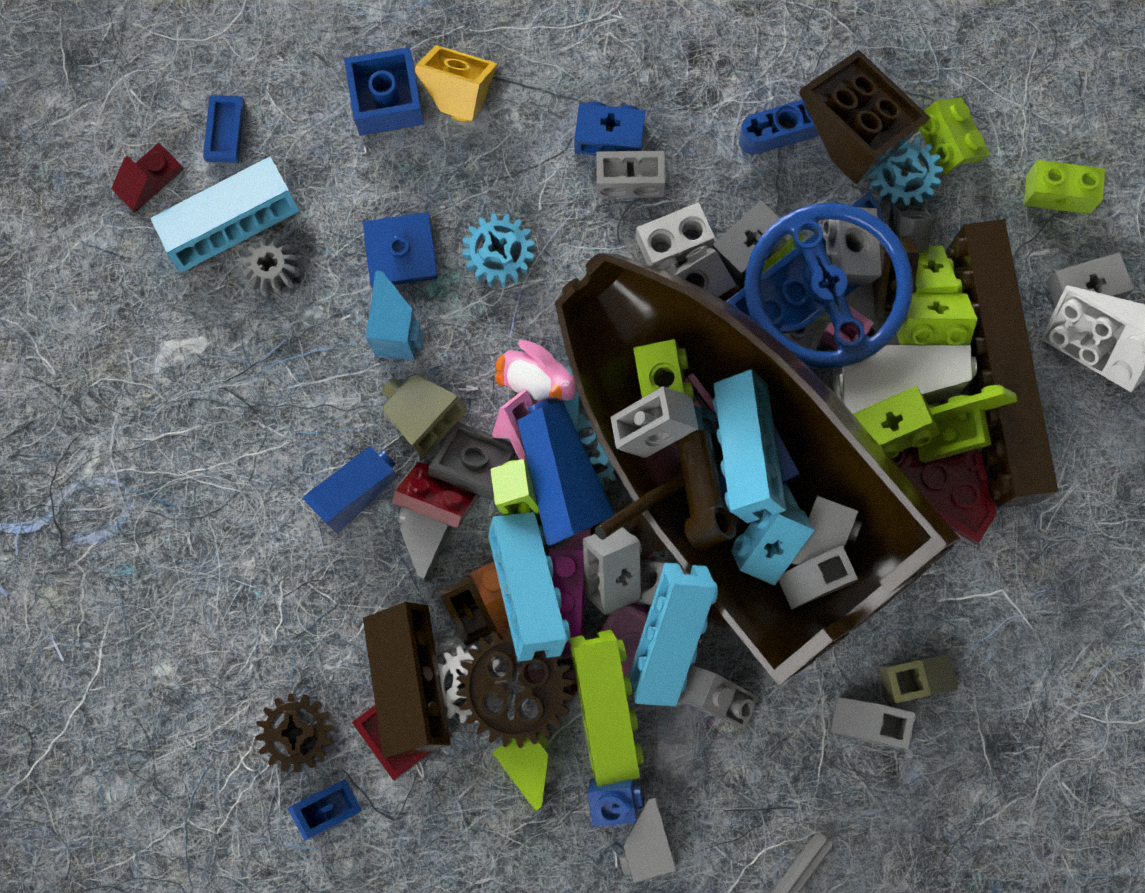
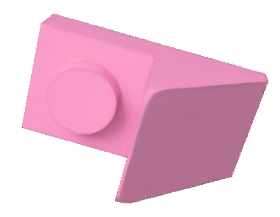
[492,390,534,464]

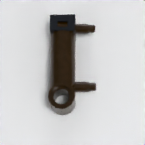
[675,405,740,551]

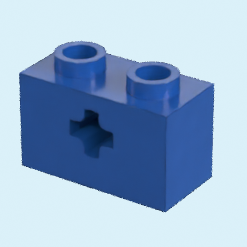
[574,101,646,156]

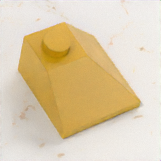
[415,45,497,122]

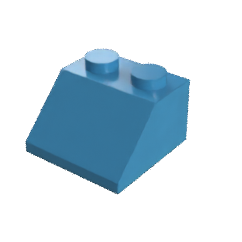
[366,271,424,360]

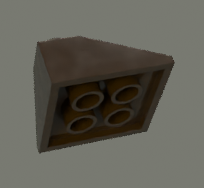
[799,50,931,184]

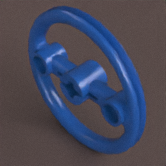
[745,203,913,368]

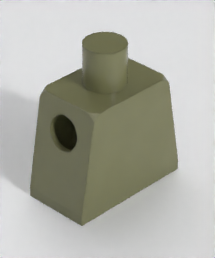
[382,374,468,459]

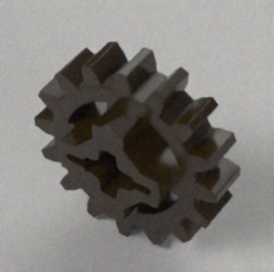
[255,694,336,773]

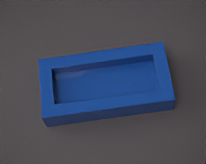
[203,95,245,163]

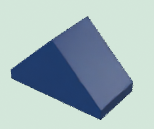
[288,779,362,841]

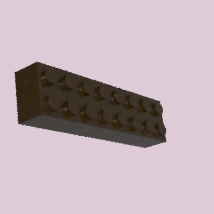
[945,219,1058,509]

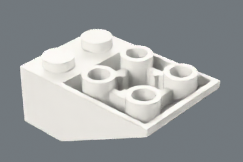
[1041,285,1145,392]

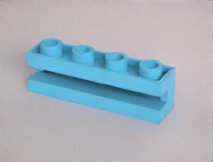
[712,369,786,523]
[488,512,570,662]
[629,562,718,707]

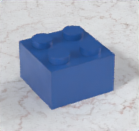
[344,47,425,136]

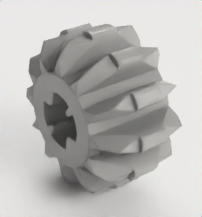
[242,238,300,296]

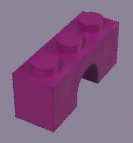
[549,548,587,658]

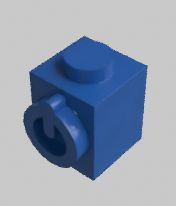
[587,778,644,827]

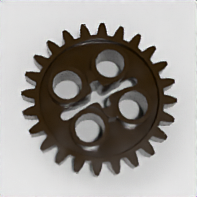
[456,628,575,748]

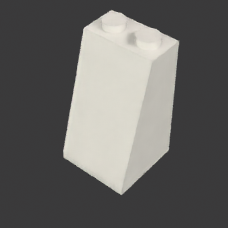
[832,345,977,414]

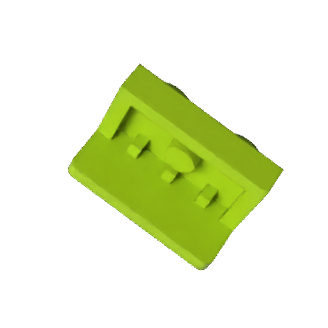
[919,97,990,175]

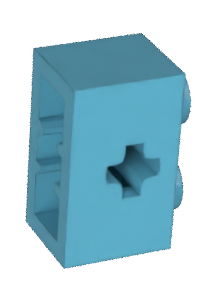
[731,503,815,586]

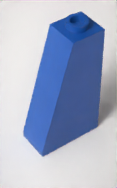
[517,399,614,546]

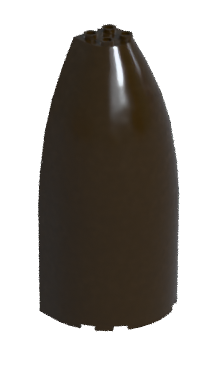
[555,253,961,686]

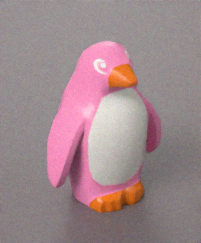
[494,340,578,404]

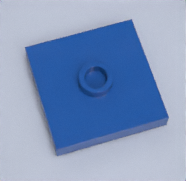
[362,212,438,288]

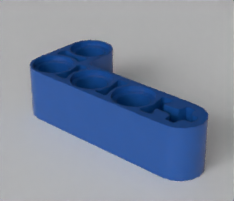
[738,100,820,155]

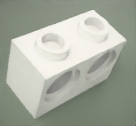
[635,202,715,270]

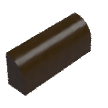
[363,602,451,759]

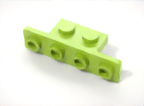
[894,385,1017,463]

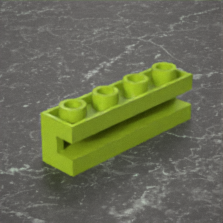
[569,630,644,787]

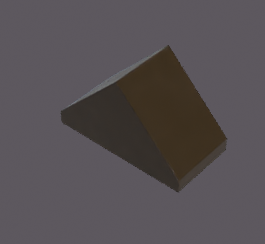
[439,577,497,646]

